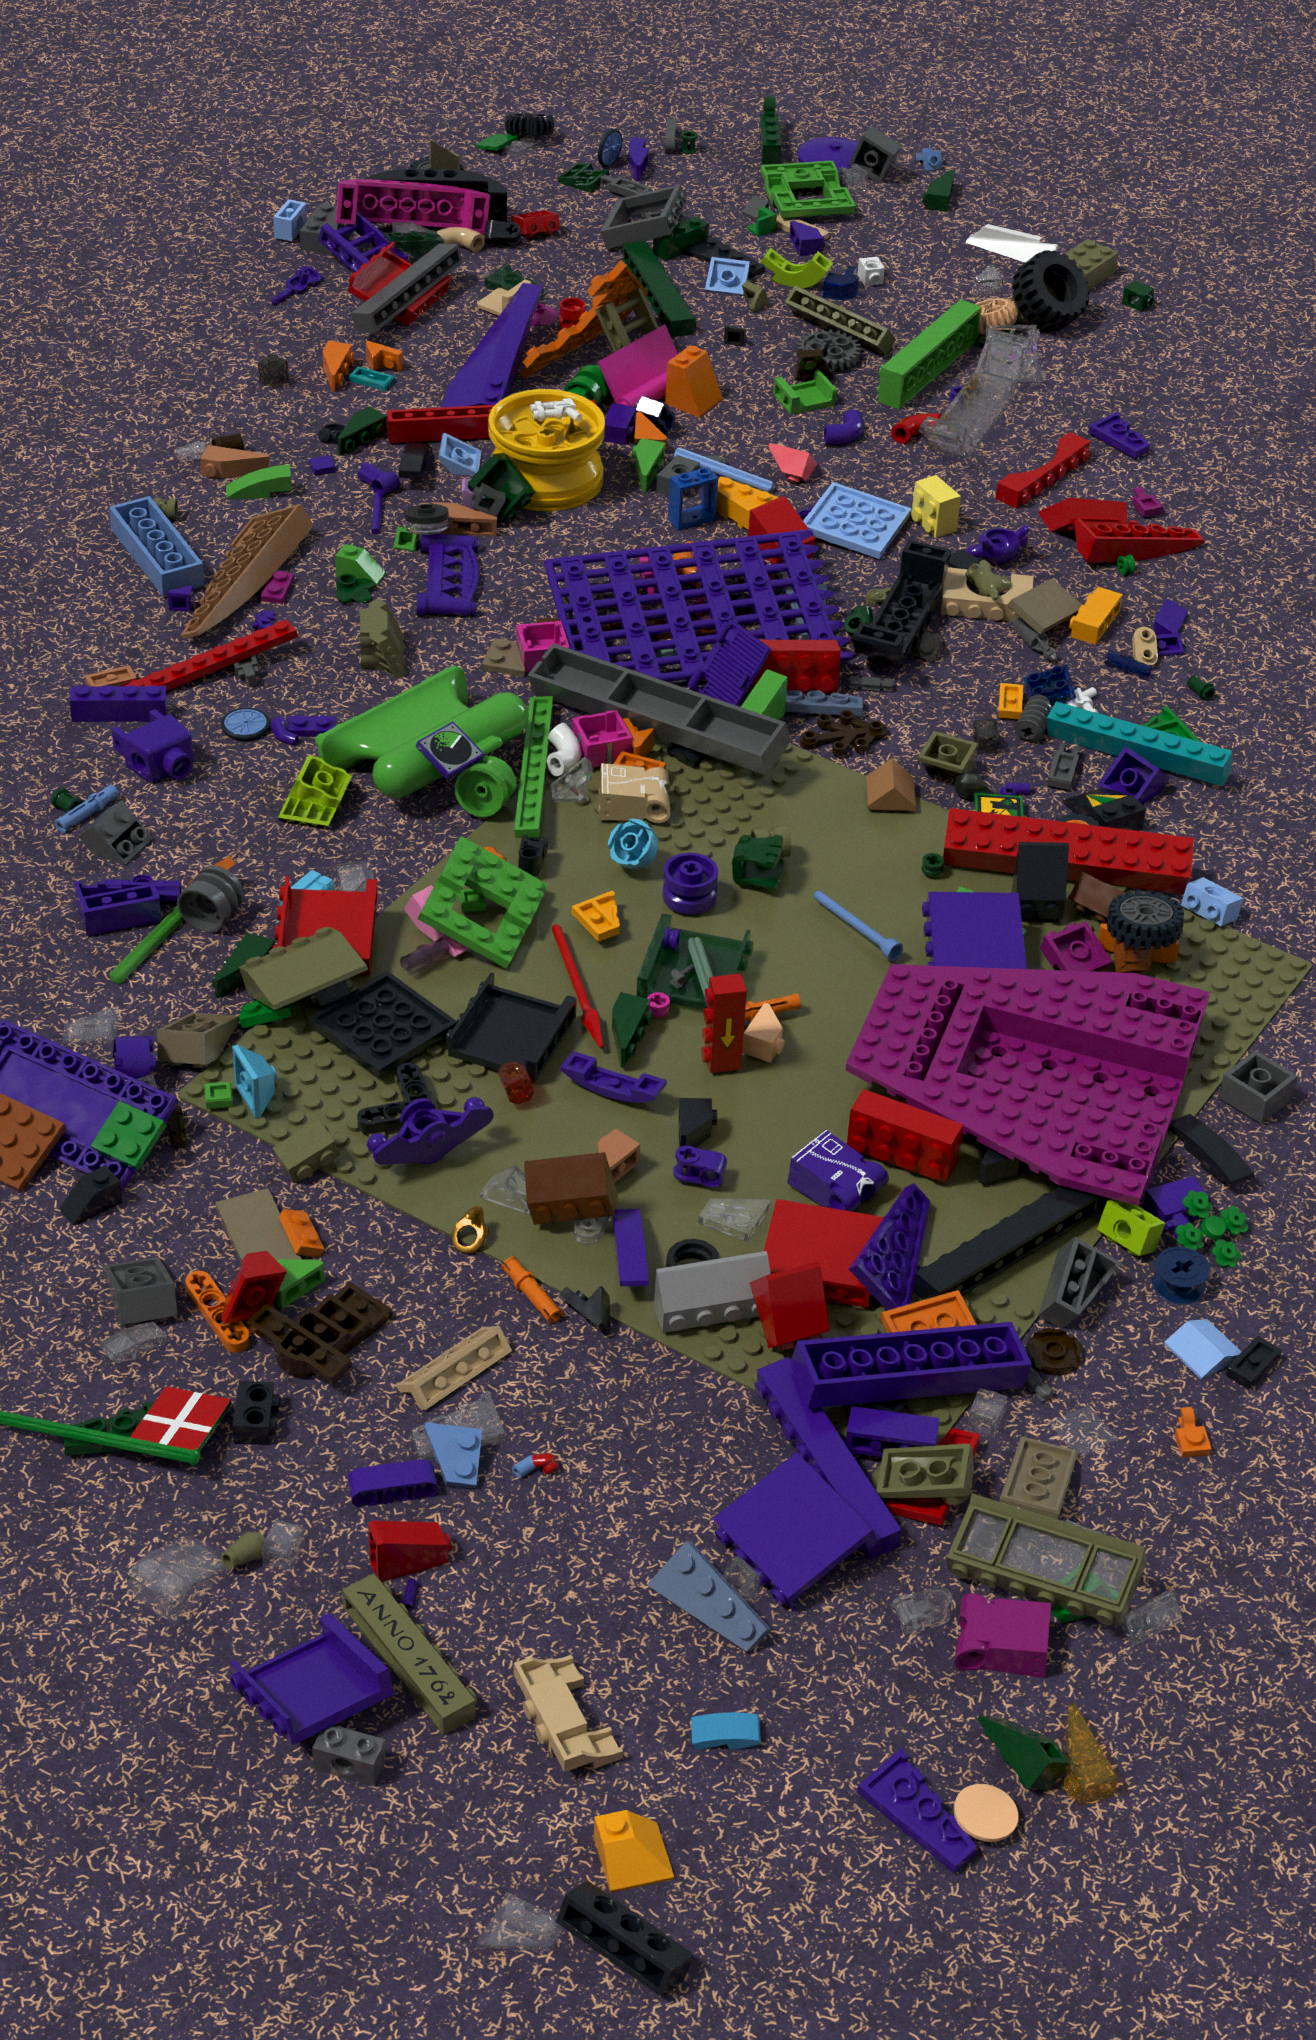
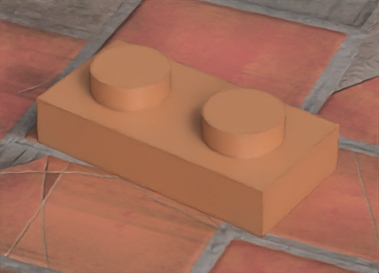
[85,665,137,686]

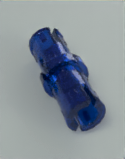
[1104,650,1152,679]

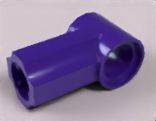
[358,462,400,496]

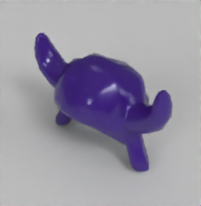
[965,525,1030,564]

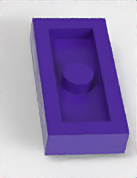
[287,715,336,737]

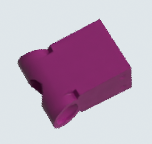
[954,1593,1051,1678]

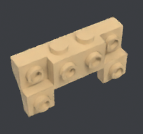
[514,1655,623,1772]

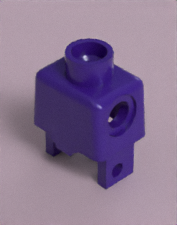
[112,709,193,783]

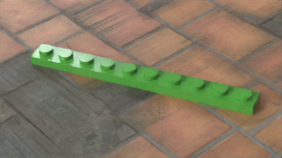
[514,696,554,838]

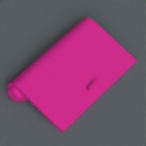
[598,324,678,407]

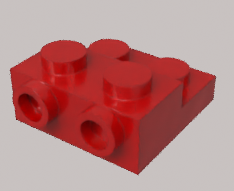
[511,210,560,237]

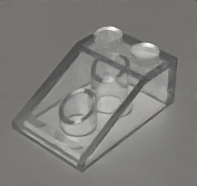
[126,1535,236,1625]

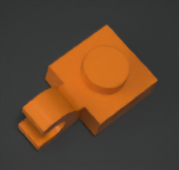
[1174,1407,1212,1458]

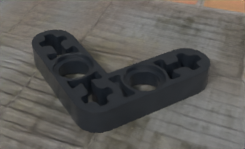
[357,1063,432,1134]

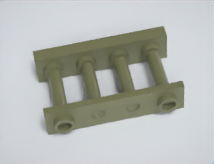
[595,288,658,352]

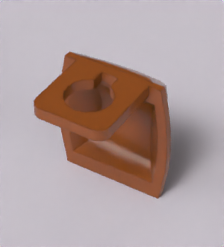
[1114,939,1153,973]

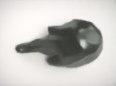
[955,773,1001,801]

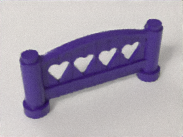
[416,530,479,617]

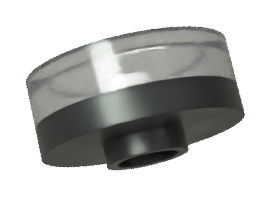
[404,504,449,534]

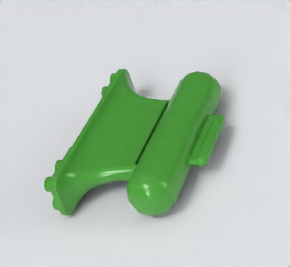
[315,665,529,799]

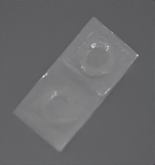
[99,1322,168,1363]

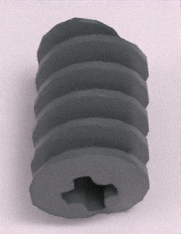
[1014,695,1052,743]

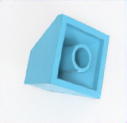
[232,1045,277,1119]

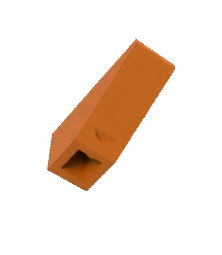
[322,341,355,392]

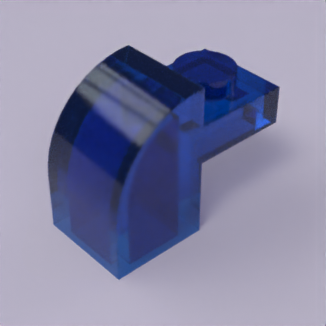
[823,266,859,300]

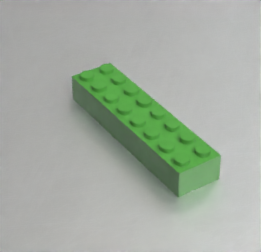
[877,299,982,409]

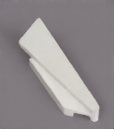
[966,224,1058,263]

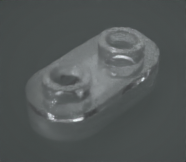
[574,1217,611,1245]

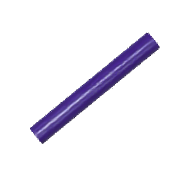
[371,492,383,534]

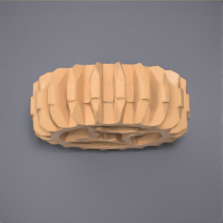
[975,297,1017,334]

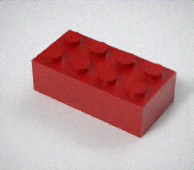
[747,640,841,693]
[847,1089,964,1183]

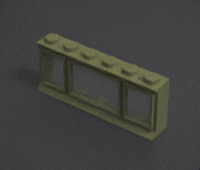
[946,1493,1147,1626]

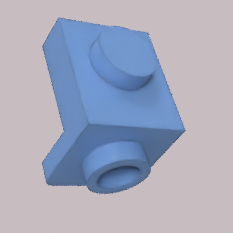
[916,147,942,171]

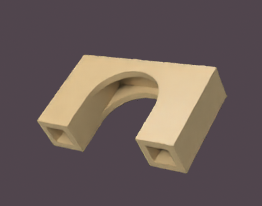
[941,568,1034,622]

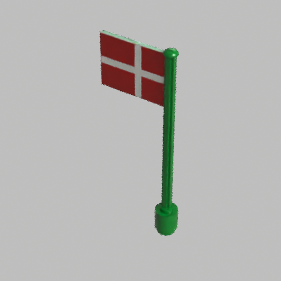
[0,1386,232,1466]

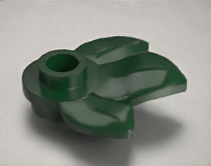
[335,574,376,603]

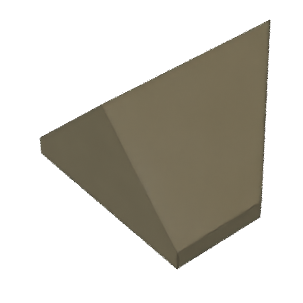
[429,140,460,170]

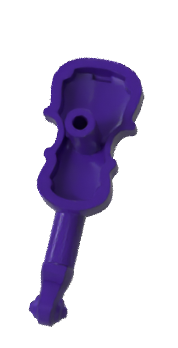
[271,266,322,305]

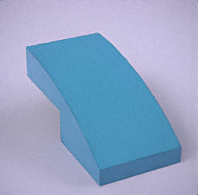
[691,1712,761,1750]

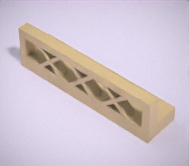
[396,1326,512,1410]

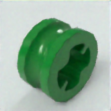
[1117,555,1135,576]

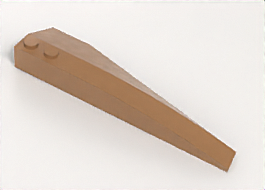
[181,504,314,639]

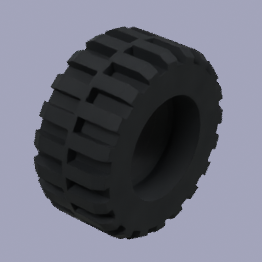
[1012,250,1090,331]

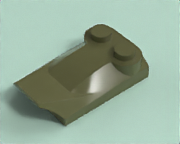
[871,1444,974,1505]

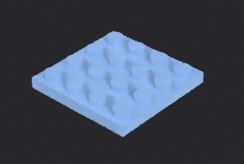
[803,482,912,559]

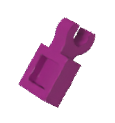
[1131,487,1163,518]

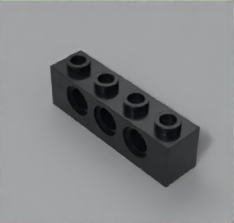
[556,1880,694,1997]

